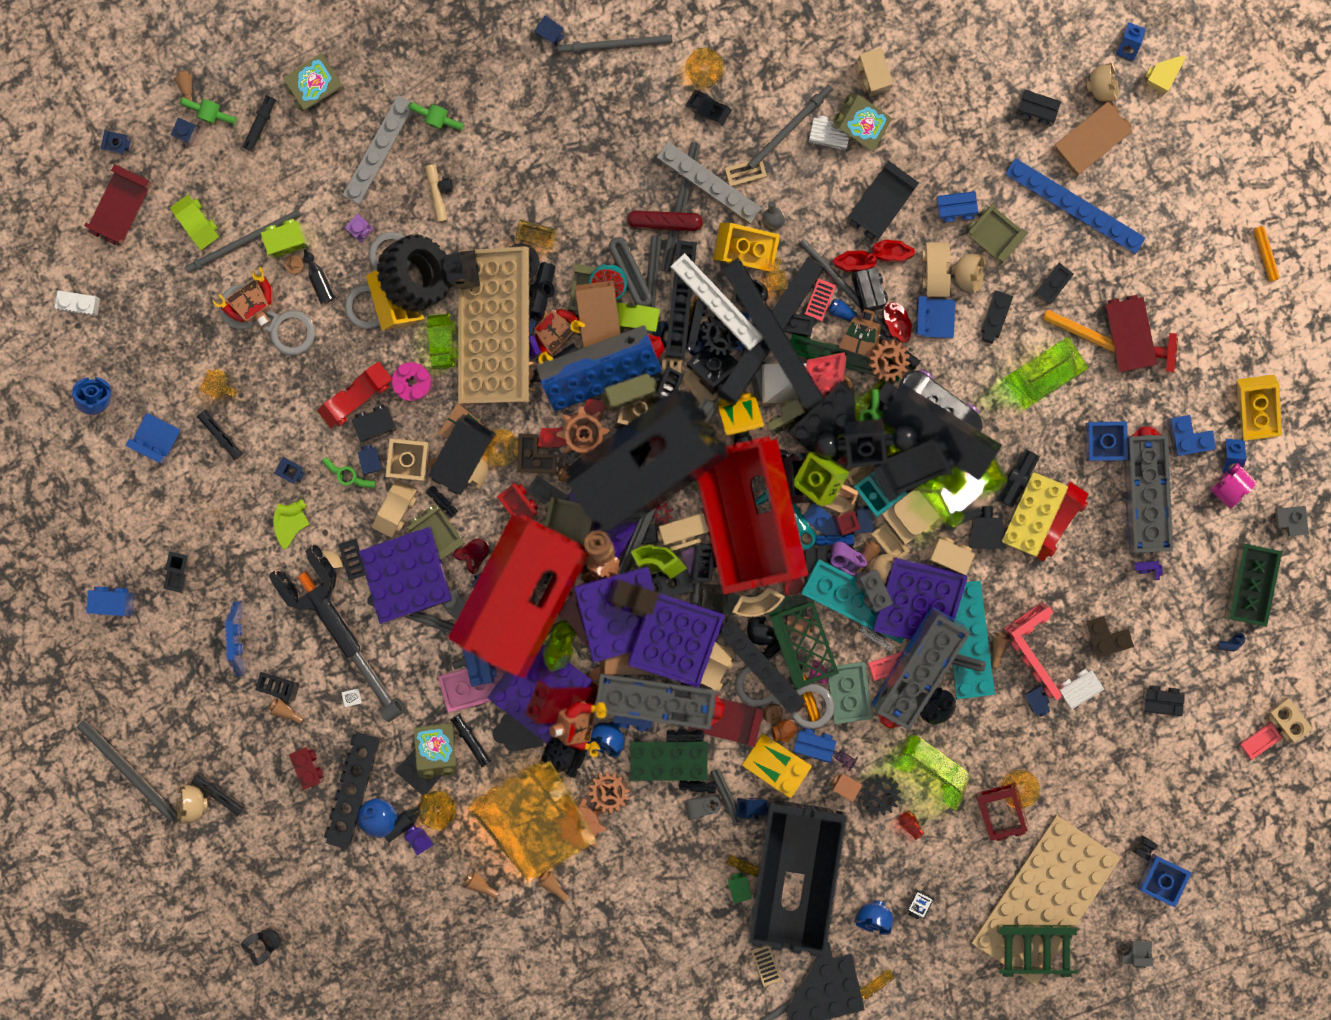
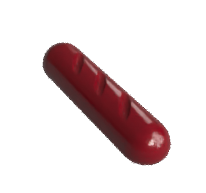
[627,210,703,232]

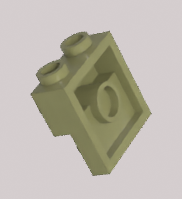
[767,399,807,436]

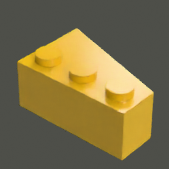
[366,270,425,331]

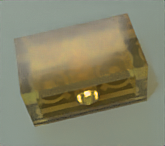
[515,220,558,250]

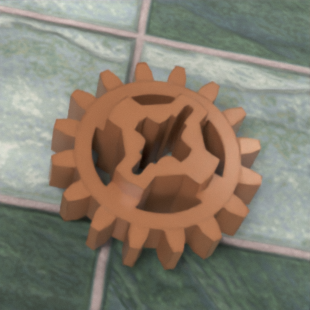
[868,339,910,382]
[587,772,630,814]

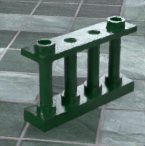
[997,925,1077,977]

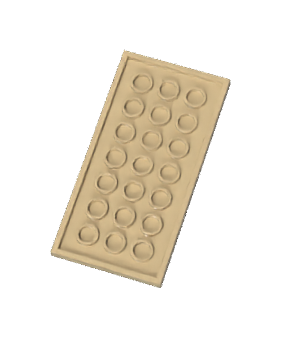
[458,247,529,404]
[971,815,1121,986]

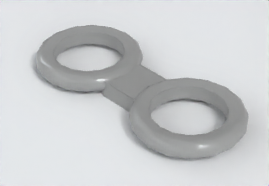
[345,232,412,330]
[219,284,315,356]
[735,665,835,729]

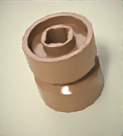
[585,531,615,564]

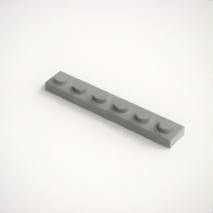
[343,95,412,205]
[656,142,761,224]

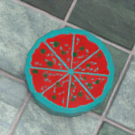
[589,264,627,300]

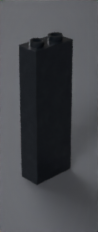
[881,383,1002,481]

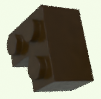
[517,434,557,474]
[608,579,660,617]
[1083,615,1134,658]

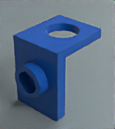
[1116,22,1146,61]
[1222,439,1246,473]

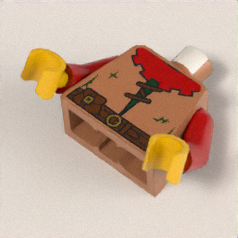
[212,267,273,328]
[534,309,585,364]
[549,701,606,757]

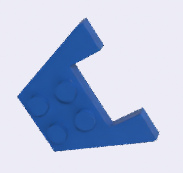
[225,601,244,676]

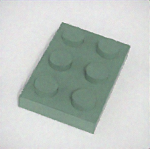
[826,662,873,724]

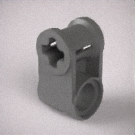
[684,795,722,820]

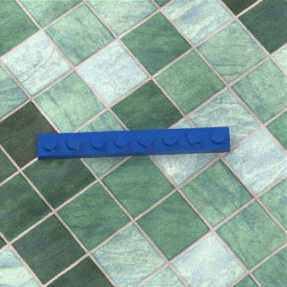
[1005,158,1146,255]

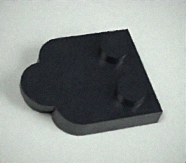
[493,713,544,751]

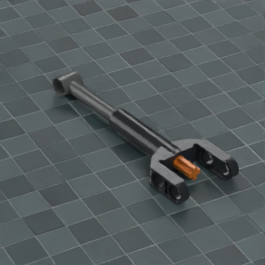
[269,544,406,722]

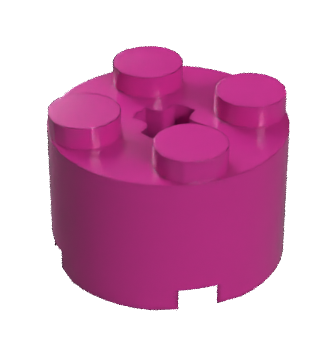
[392,362,432,402]
[1210,463,1257,509]

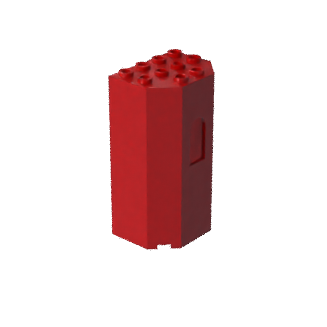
[697,436,808,594]
[448,514,589,678]

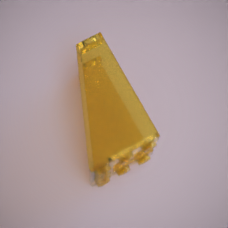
[468,761,597,882]

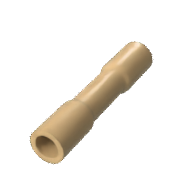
[425,164,448,223]

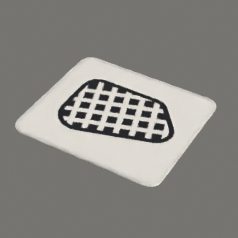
[342,689,362,707]

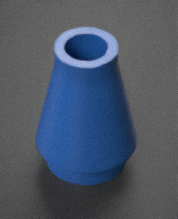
[828,298,857,322]

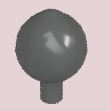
[762,202,785,230]

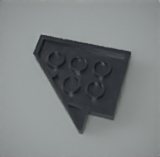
[788,380,856,462]
[785,942,865,1020]

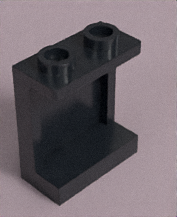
[784,453,814,504]

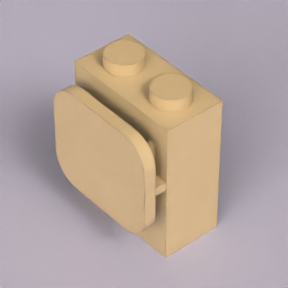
[881,486,942,545]
[656,513,709,551]

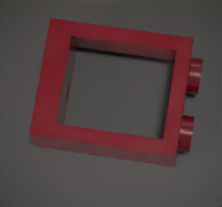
[977,783,1029,841]

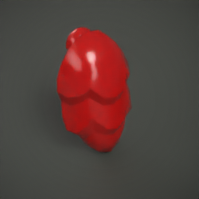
[872,239,915,263]
[833,250,877,272]
[883,302,912,343]

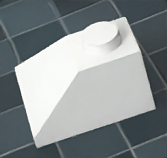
[762,364,806,403]

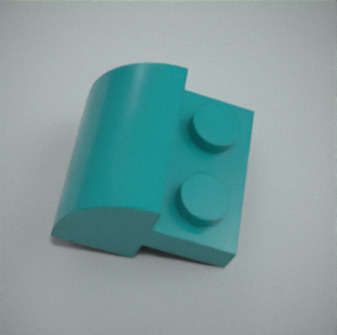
[854,471,908,517]

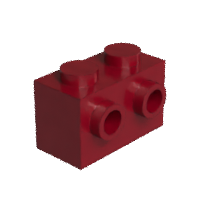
[289,746,324,790]

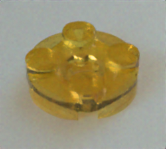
[686,48,724,87]
[483,429,518,467]
[1001,770,1040,808]
[419,791,456,830]

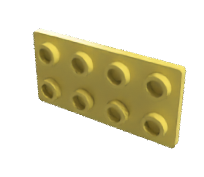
[1002,473,1068,556]

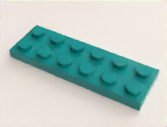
[800,559,904,644]
[952,580,995,699]

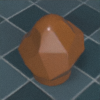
[771,719,799,742]

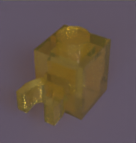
[765,257,787,292]
[199,368,238,399]

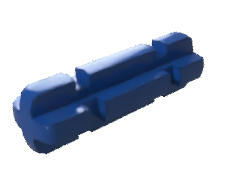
[816,534,854,546]

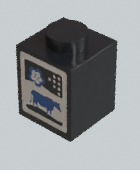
[906,887,934,920]

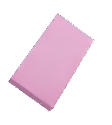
[438,664,506,713]

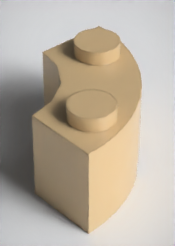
[922,242,951,297]
[372,480,417,538]
[732,587,785,617]
[691,642,735,694]

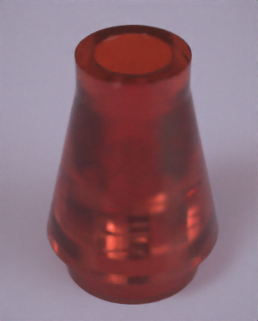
[898,810,924,840]

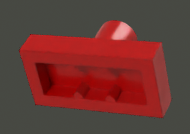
[1154,333,1178,373]

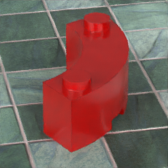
[317,362,393,429]
[538,399,606,448]
[1036,481,1089,562]

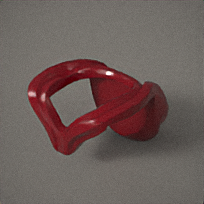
[452,538,490,574]

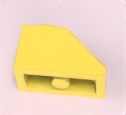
[1145,55,1186,94]

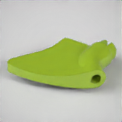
[273,499,310,549]

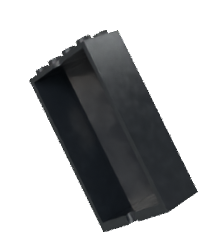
[565,389,729,534]
[747,800,847,957]

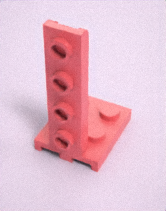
[806,352,846,396]
[1004,602,1062,700]

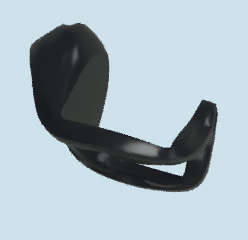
[241,928,282,966]

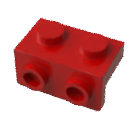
[497,482,539,519]

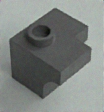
[1275,506,1309,536]
[1119,939,1153,968]

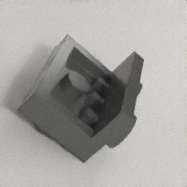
[855,569,892,612]

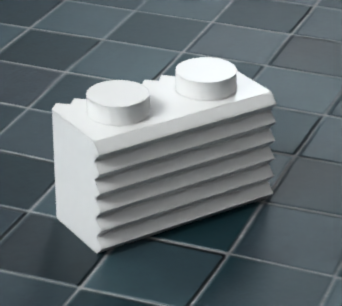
[808,116,849,150]
[55,290,100,317]
[1058,668,1104,710]

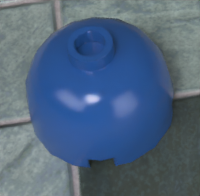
[72,377,111,415]
[587,722,625,758]
[357,798,398,838]
[854,900,893,935]

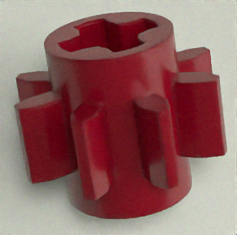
[652,503,673,525]

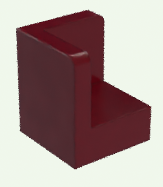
[832,510,860,535]

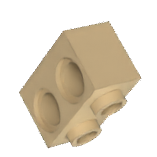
[1267,697,1313,743]

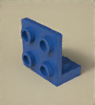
[915,296,955,338]
[125,413,181,464]

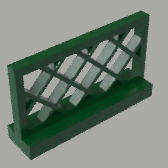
[770,601,839,689]

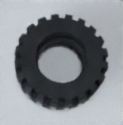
[377,234,451,312]

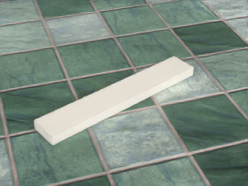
[670,253,763,351]

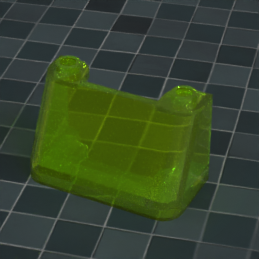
[917,457,1007,527]
[888,735,970,811]

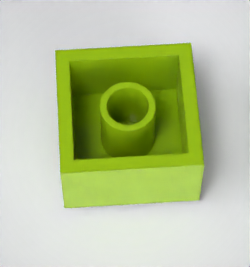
[261,219,309,259]
[794,451,850,506]

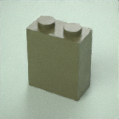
[601,373,656,412]

